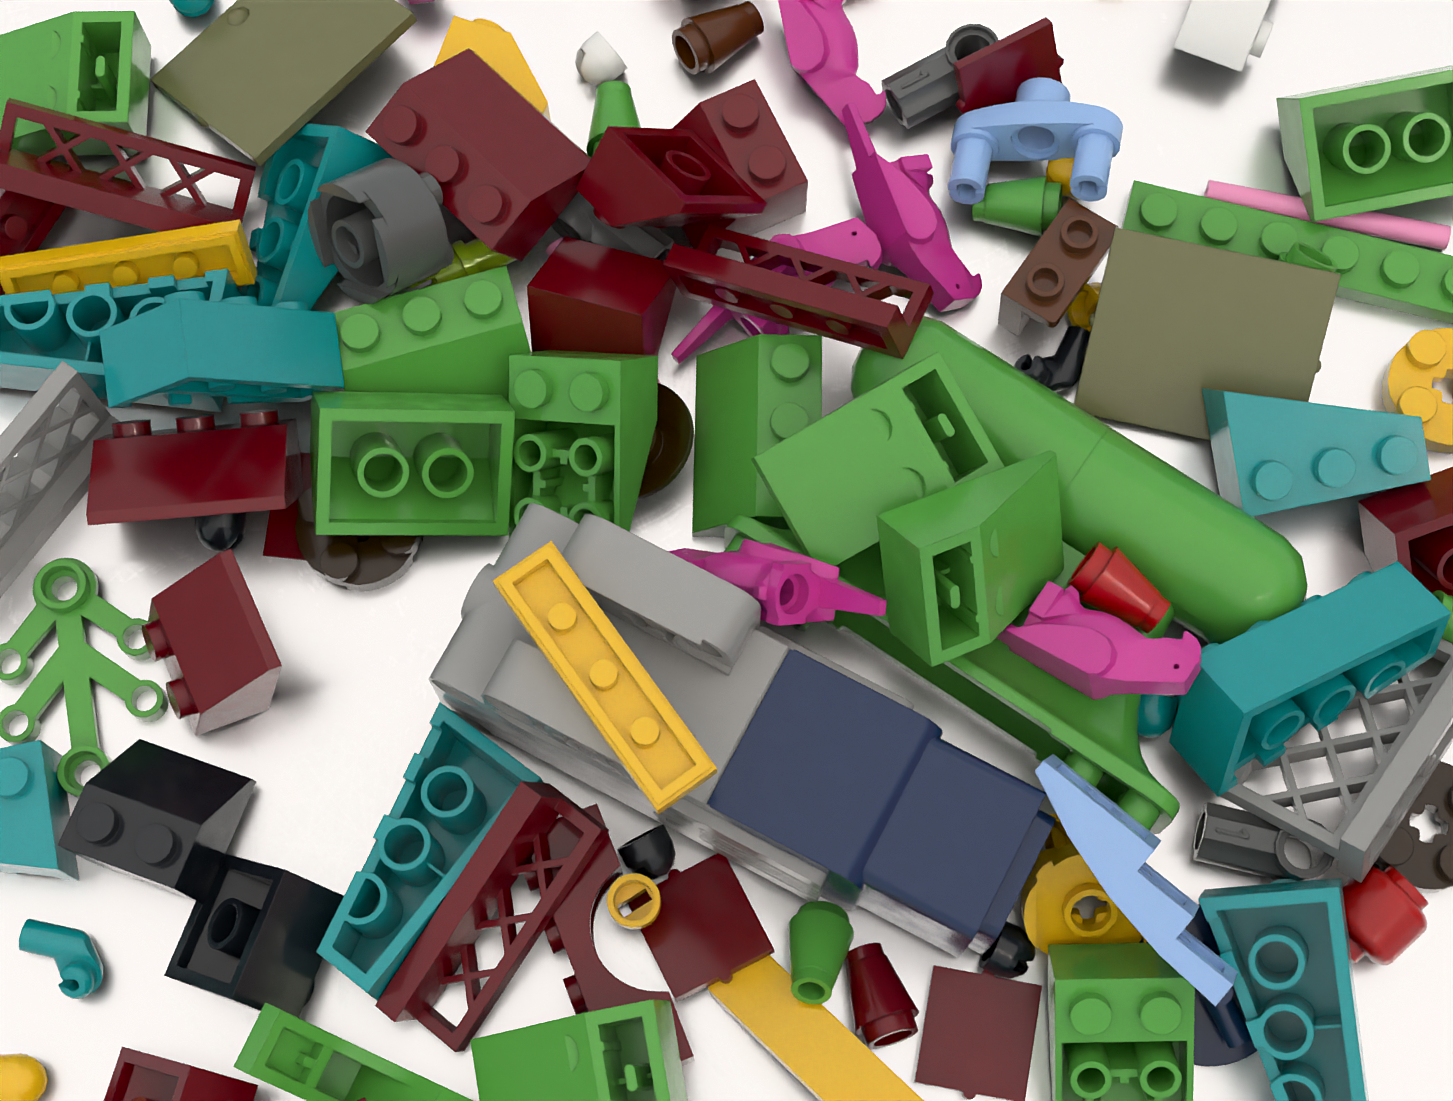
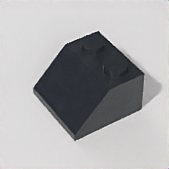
[58,739,256,904]
[164,854,344,1018]

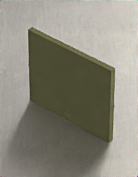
[150,0,417,166]
[1073,227,1341,441]

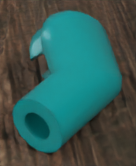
[19,918,104,999]

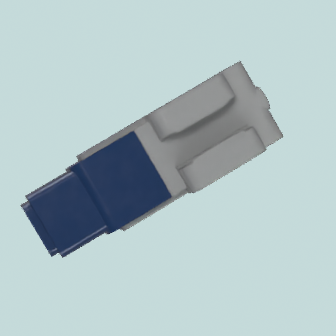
[428,503,1056,958]

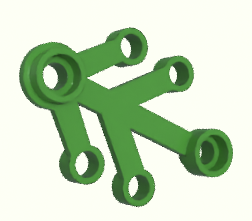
[0,558,169,799]

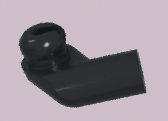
[1014,326,1090,392]

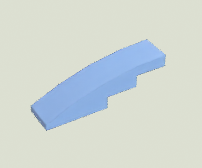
[1035,754,1238,1006]

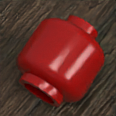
[1342,865,1429,965]

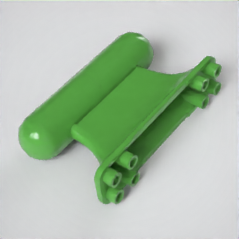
[724,316,1308,834]

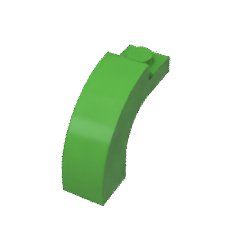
[233,1002,473,1101]

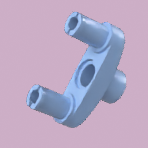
[948,77,1123,204]

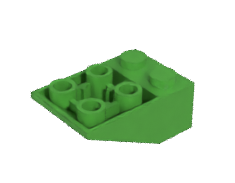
[0,11,151,156]
[509,350,658,538]
[751,351,1005,566]
[876,450,1064,667]
[1048,943,1195,1101]
[470,999,688,1101]

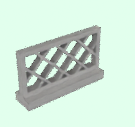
[0,361,120,598]
[1220,638,1453,883]

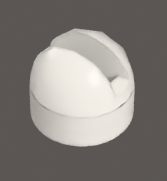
[575,31,628,85]

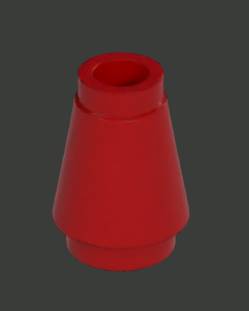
[1067,542,1171,634]

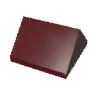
[527,236,677,356]

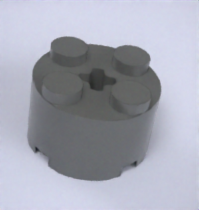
[308,158,454,304]

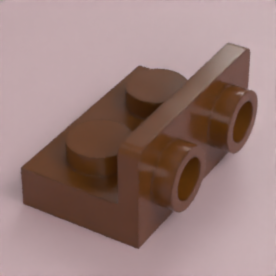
[998,198,1118,336]

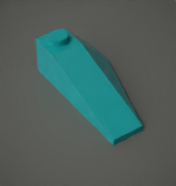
[241,123,394,311]

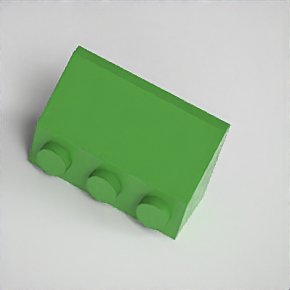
[1276,65,1453,222]
[333,266,531,403]
[692,334,822,537]
[310,391,515,536]

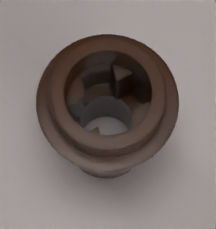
[672,1,764,75]

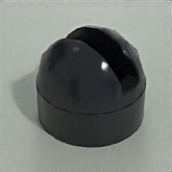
[195,512,246,552]
[617,824,676,880]
[979,921,1036,979]

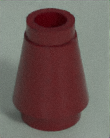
[845,942,919,1049]

